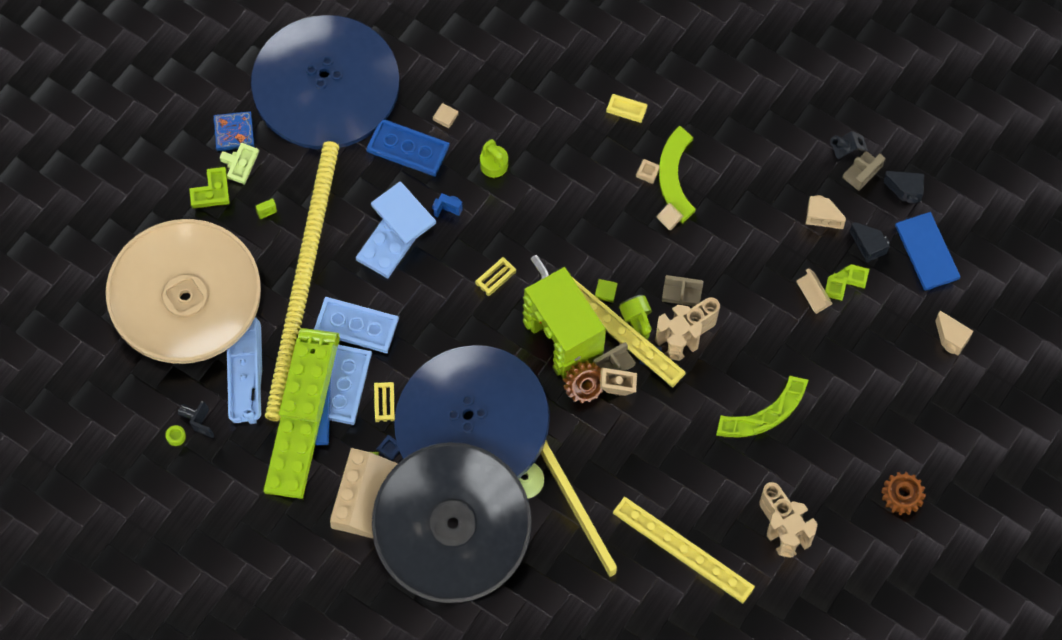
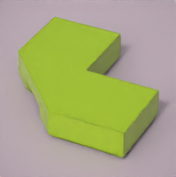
[825,265,869,301]

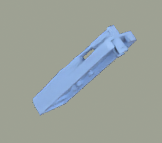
[227,318,263,424]

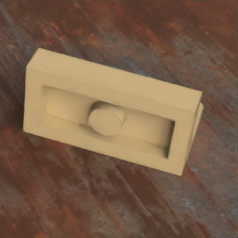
[797,268,833,314]

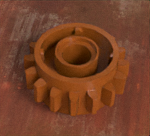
[563,361,603,403]
[882,472,926,515]

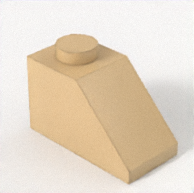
[806,195,846,229]
[936,311,973,355]
[600,368,637,395]

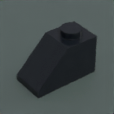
[884,171,924,203]
[849,222,890,262]

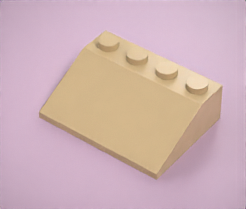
[330,448,398,538]

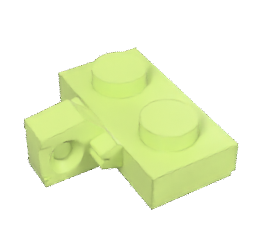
[220,143,259,185]

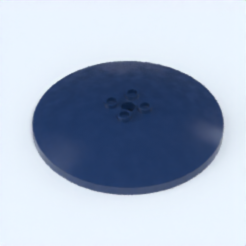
[251,15,399,149]
[394,345,550,479]

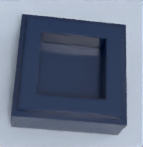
[376,435,400,461]

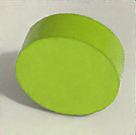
[166,425,186,446]

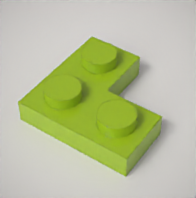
[190,167,230,208]

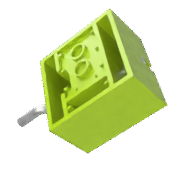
[523,255,606,379]

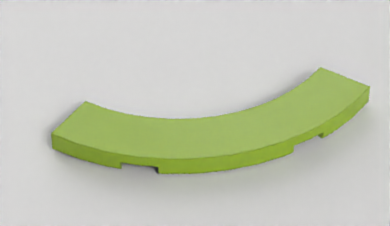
[659,126,695,224]
[716,376,808,437]

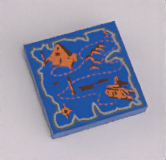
[214,111,254,151]

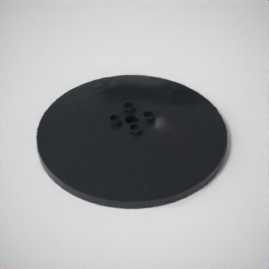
[372,443,532,603]

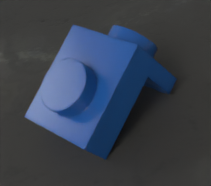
[432,193,462,217]

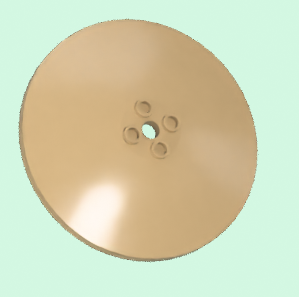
[106,219,261,364]

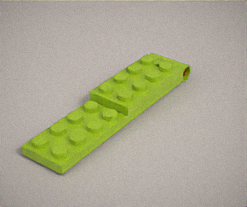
[264,328,340,499]

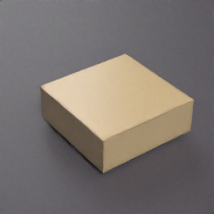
[433,103,458,128]
[636,159,660,184]
[657,203,684,230]

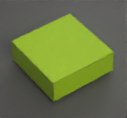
[256,198,277,219]
[595,279,617,303]

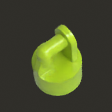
[480,139,508,178]
[619,295,652,339]

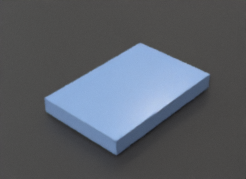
[371,181,436,245]

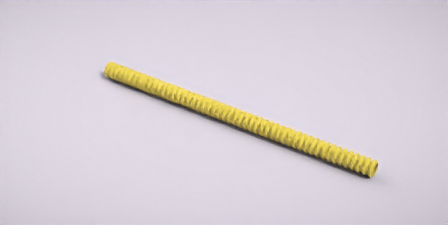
[265,141,339,421]

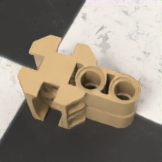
[655,298,720,361]
[760,482,817,558]

